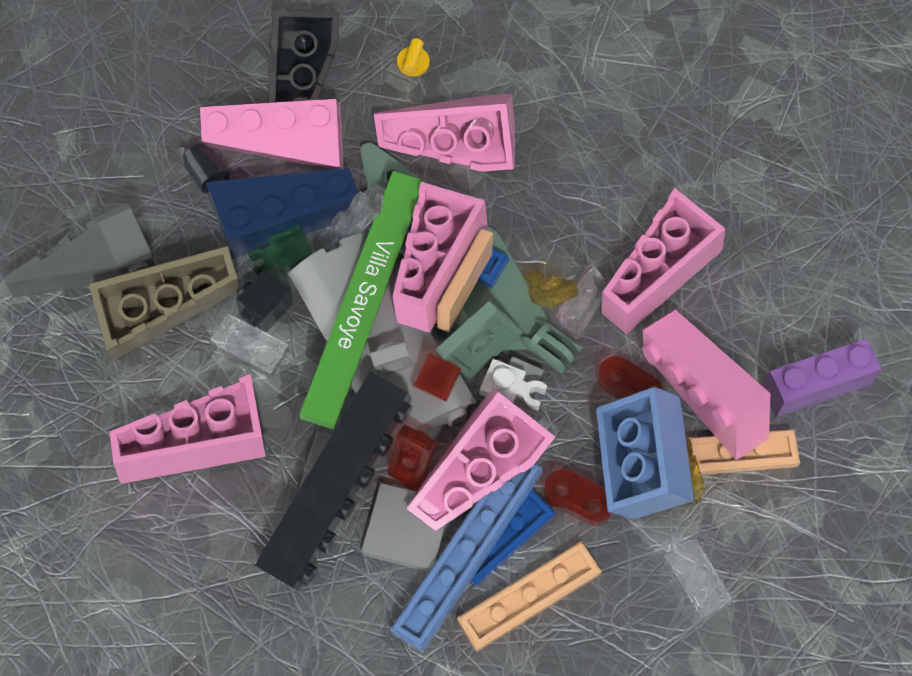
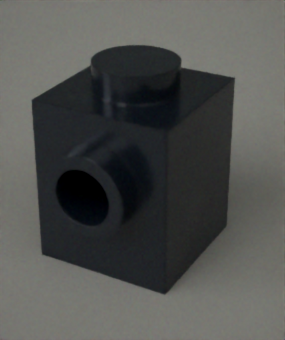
[236,269,293,333]

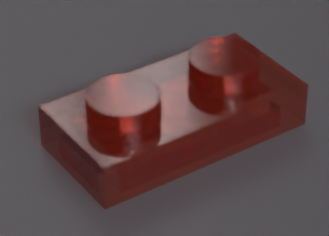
[387,424,437,491]

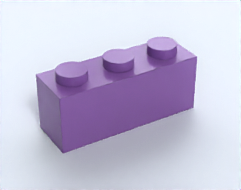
[762,338,882,417]

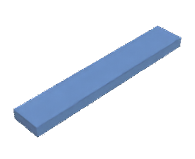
[390,464,543,653]

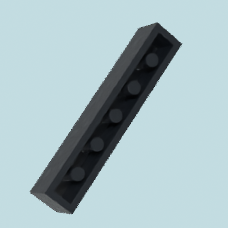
[255,372,413,591]

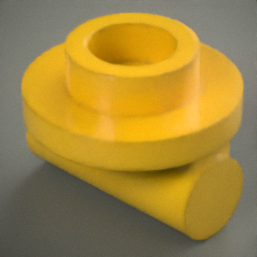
[397,38,430,77]

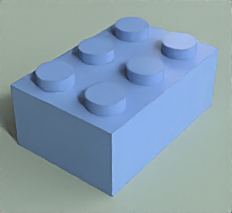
[596,387,694,519]

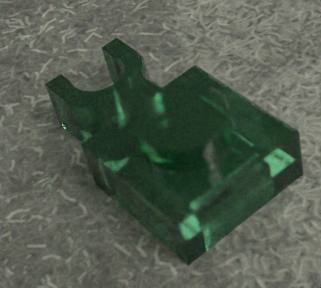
[248,225,312,275]

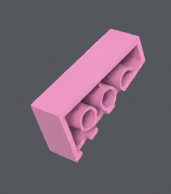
[200,99,344,170]
[392,182,488,333]
[602,188,726,335]
[642,310,771,460]
[109,374,266,484]

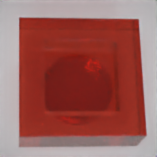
[411,353,462,402]

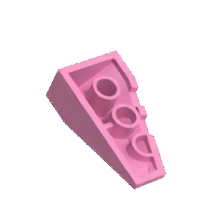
[374,93,515,172]
[406,388,555,531]

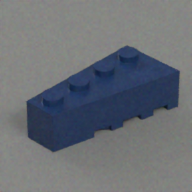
[206,168,361,259]

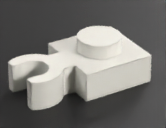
[479,359,547,411]

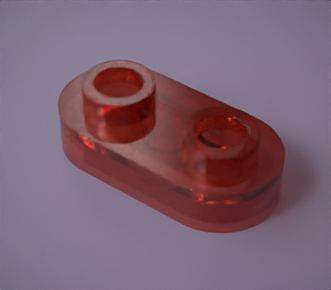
[597,356,664,400]
[544,469,612,526]

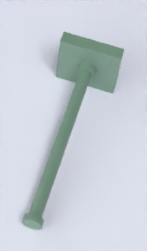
[360,193,522,379]

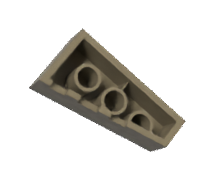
[89,246,240,362]

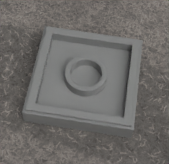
[361,483,446,572]

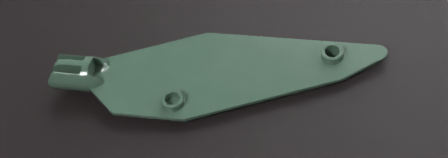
[360,143,583,374]

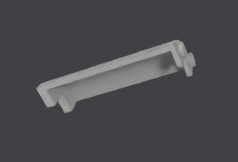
[288,232,477,449]

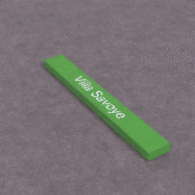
[300,171,426,430]

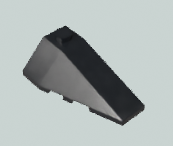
[268,9,339,103]

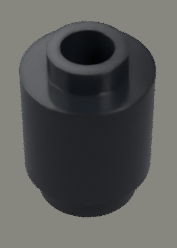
[183,143,230,194]

